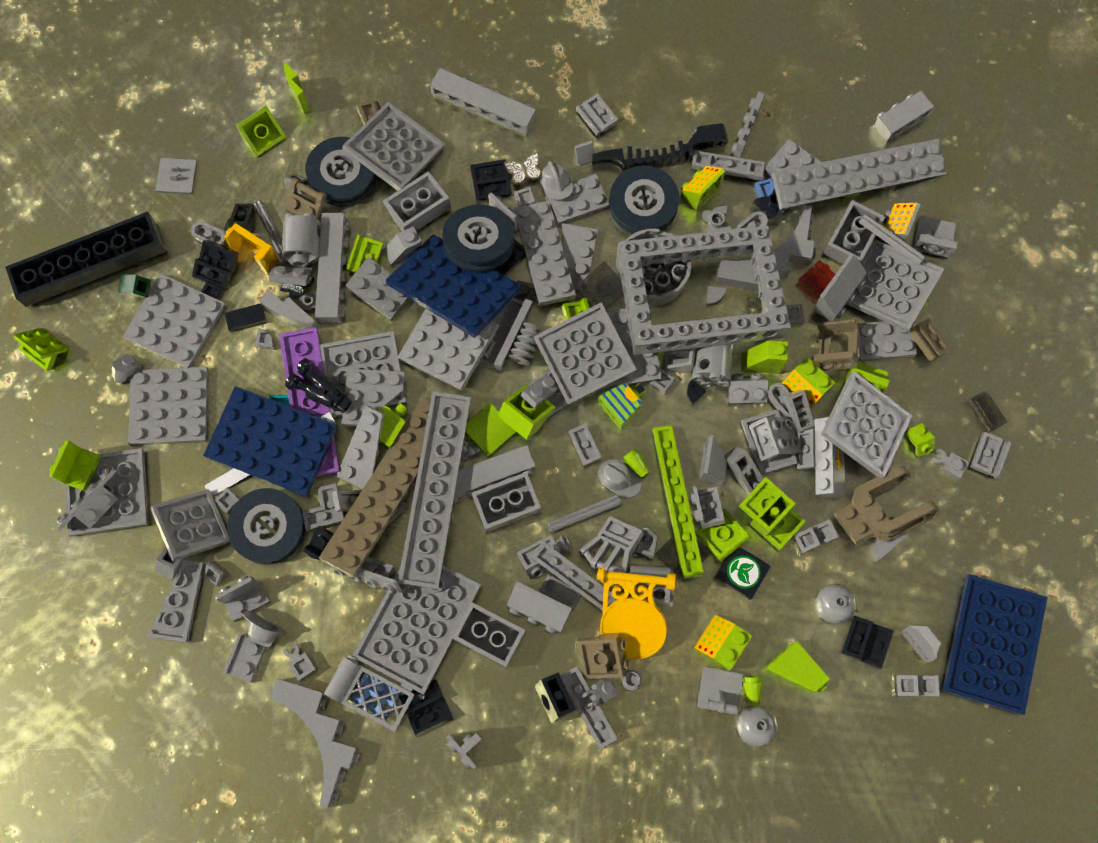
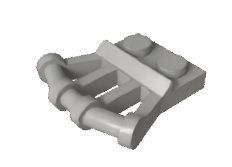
[579,516,644,573]

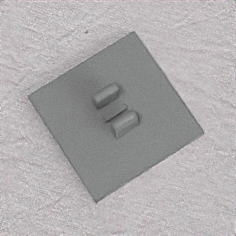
[155,158,197,194]

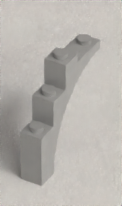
[716,205,816,291]
[270,678,360,808]

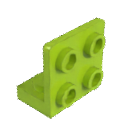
[49,440,102,492]

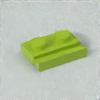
[346,234,383,273]

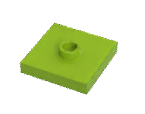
[695,508,751,562]

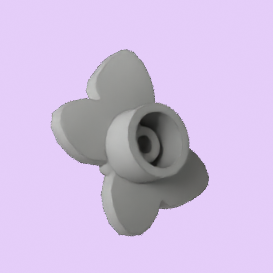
[702,204,732,232]

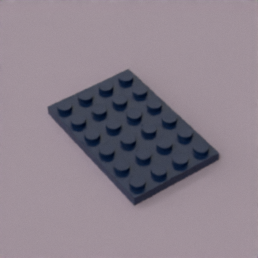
[386,234,521,338]
[203,386,338,497]
[942,574,1048,715]

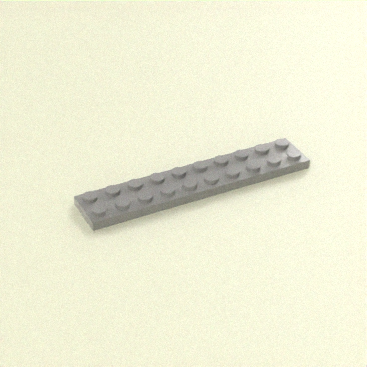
[771,139,947,210]
[398,391,471,590]

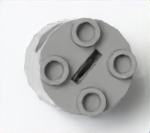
[281,213,321,267]
[692,344,735,387]
[620,564,674,607]

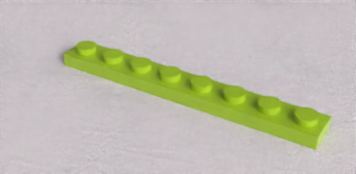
[652,425,704,579]

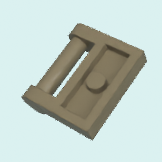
[283,177,327,220]

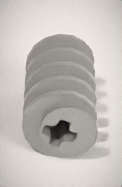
[508,323,541,365]

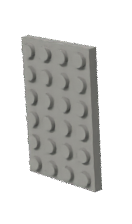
[352,565,481,695]

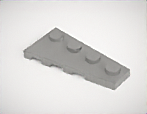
[731,91,765,158]
[562,223,598,299]
[336,406,385,489]
[146,560,205,643]

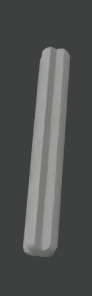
[254,200,289,263]
[859,214,925,264]
[548,495,621,532]

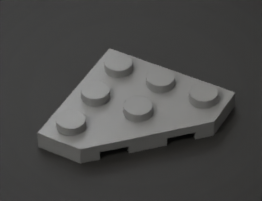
[342,369,405,427]

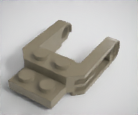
[834,466,940,545]

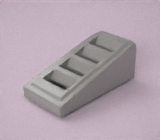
[783,389,815,433]

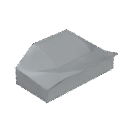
[900,625,941,663]

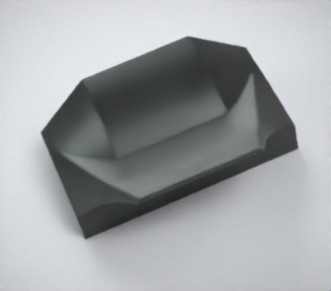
[223,203,255,231]

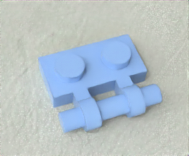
[351,673,401,720]

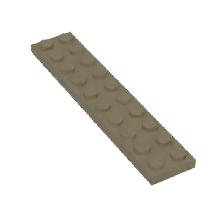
[319,397,431,578]

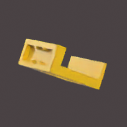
[224,223,279,275]

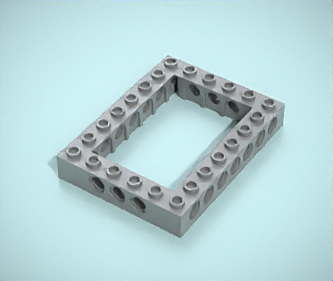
[617,225,791,355]

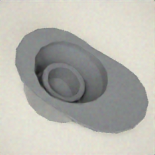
[540,161,574,200]
[598,459,642,498]
[241,609,285,647]

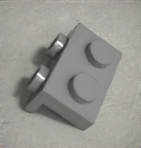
[728,373,768,403]
[690,486,725,529]

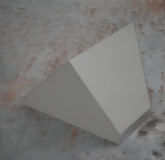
[662,348,696,374]

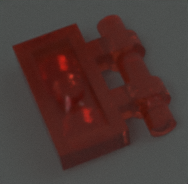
[798,260,836,299]

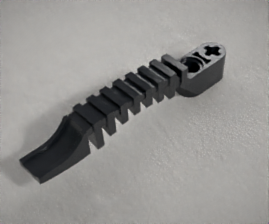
[592,123,728,171]

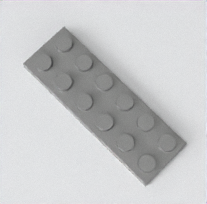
[514,201,576,306]

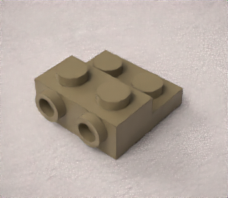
[577,633,629,679]

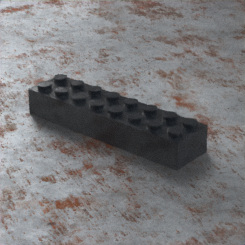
[5,211,167,307]

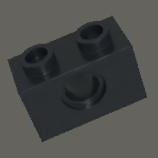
[534,672,576,724]

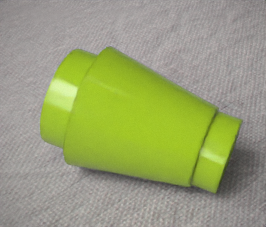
[623,448,650,477]
[743,676,763,706]

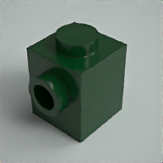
[118,275,151,298]

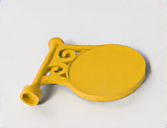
[597,566,676,659]

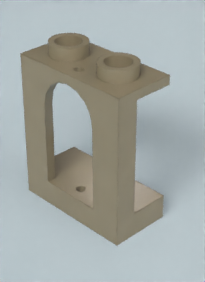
[814,319,859,371]

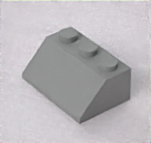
[383,171,451,231]
[813,253,867,322]
[507,582,572,635]

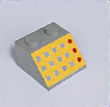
[878,203,921,246]

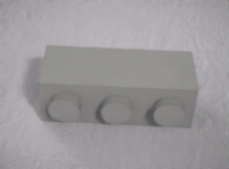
[874,91,934,142]

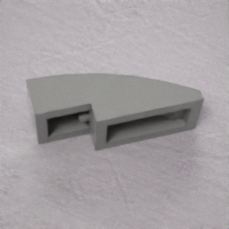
[259,291,318,329]

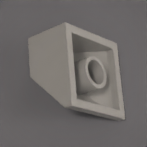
[699,435,729,486]

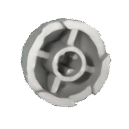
[815,584,856,624]
[736,705,778,747]

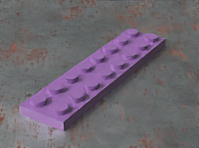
[279,327,340,477]

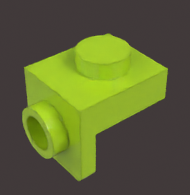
[905,423,935,457]

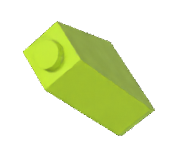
[741,340,788,374]
[763,641,830,693]

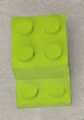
[738,477,806,550]

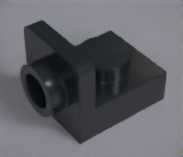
[303,525,334,560]

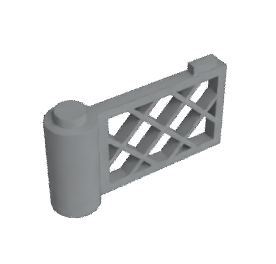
[324,655,415,732]

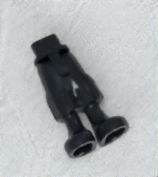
[285,358,352,413]

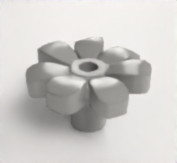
[461,439,480,459]

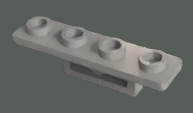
[56,466,118,531]
[332,557,402,594]

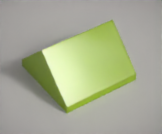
[236,106,286,156]

